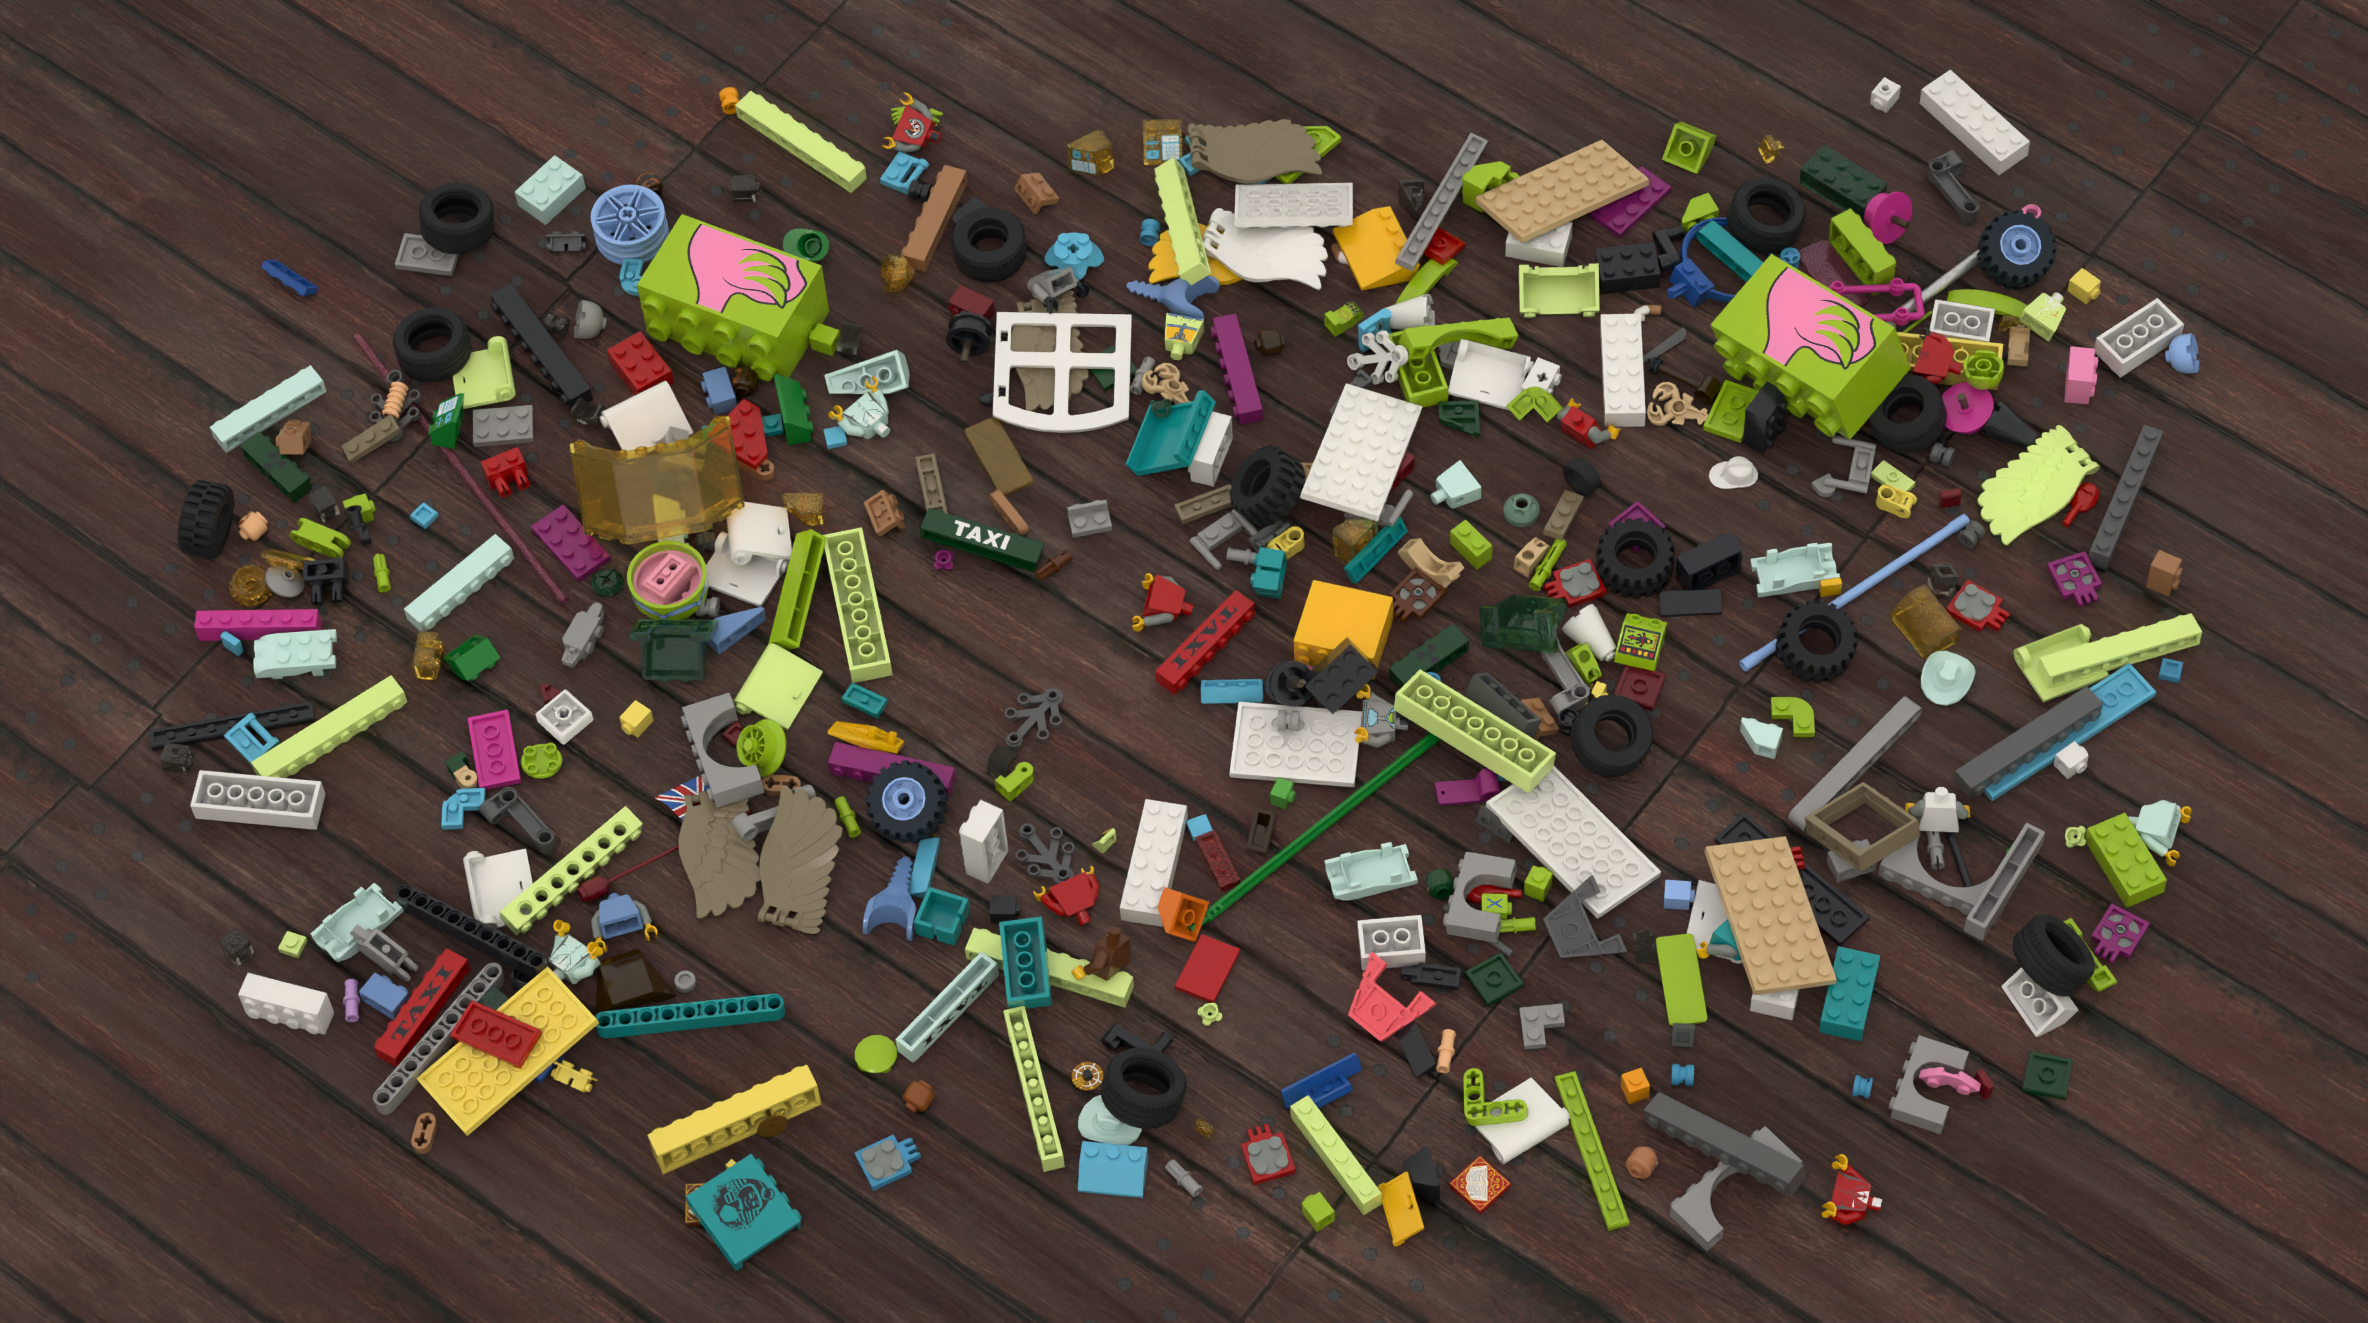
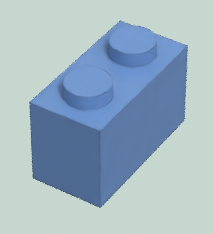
[701,367,737,415]
[359,973,410,1020]

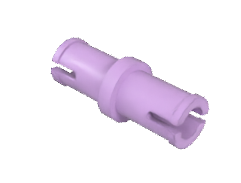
[343,979,360,1022]

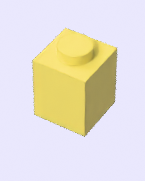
[2068,268,2101,304]
[619,700,654,738]

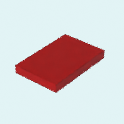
[1175,934,1240,1003]

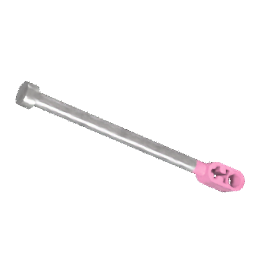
[1886,204,2041,329]

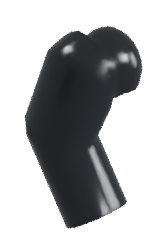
[979,387,1006,406]

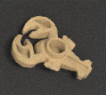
[1141,363,1191,404]
[1647,382,1708,426]

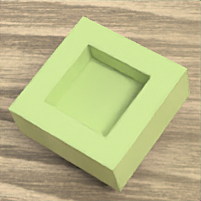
[278,931,307,959]

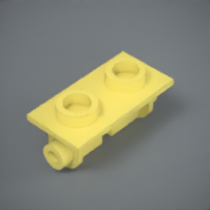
[551,1060,598,1093]

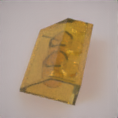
[1889,584,1961,660]

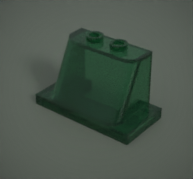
[1479,594,1567,653]
[629,620,719,682]

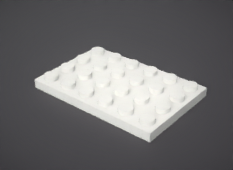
[1234,183,1353,229]
[1229,702,1362,787]

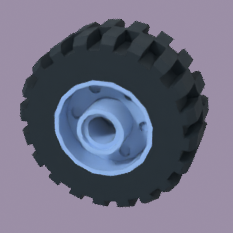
[1977,210,2057,289]
[865,760,948,843]

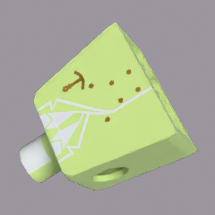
[2018,293,2066,342]

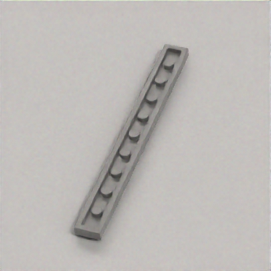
[1395,133,1488,271]

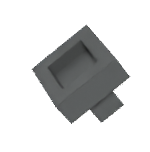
[1672,1023,1695,1047]

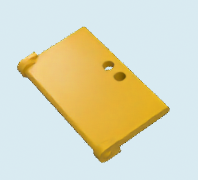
[1377,1172,1424,1247]

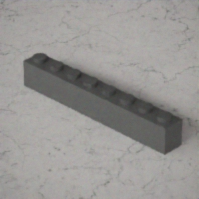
[2089,425,2163,570]
[1954,686,2103,799]
[1644,1092,1806,1196]

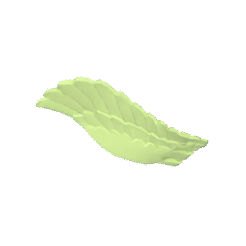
[1977,425,2100,545]

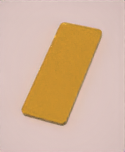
[965,417,1033,496]

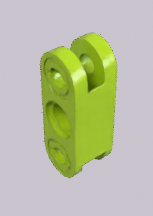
[289,518,351,559]

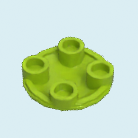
[521,743,562,779]
[855,1035,897,1073]

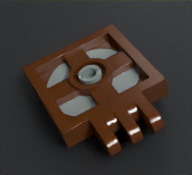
[1389,568,1447,623]

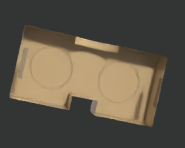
[2007,324,2030,366]

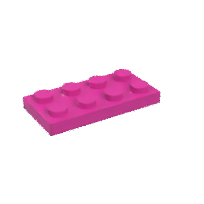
[467,709,521,790]

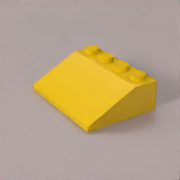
[1332,206,1420,291]

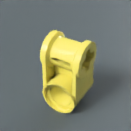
[1876,484,1917,518]
[1266,526,1305,560]

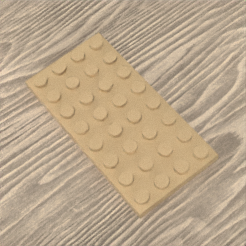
[1476,140,1649,243]
[1704,836,1837,995]

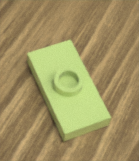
[1870,460,1915,492]

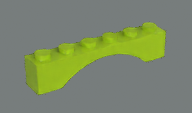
[1398,317,1518,360]

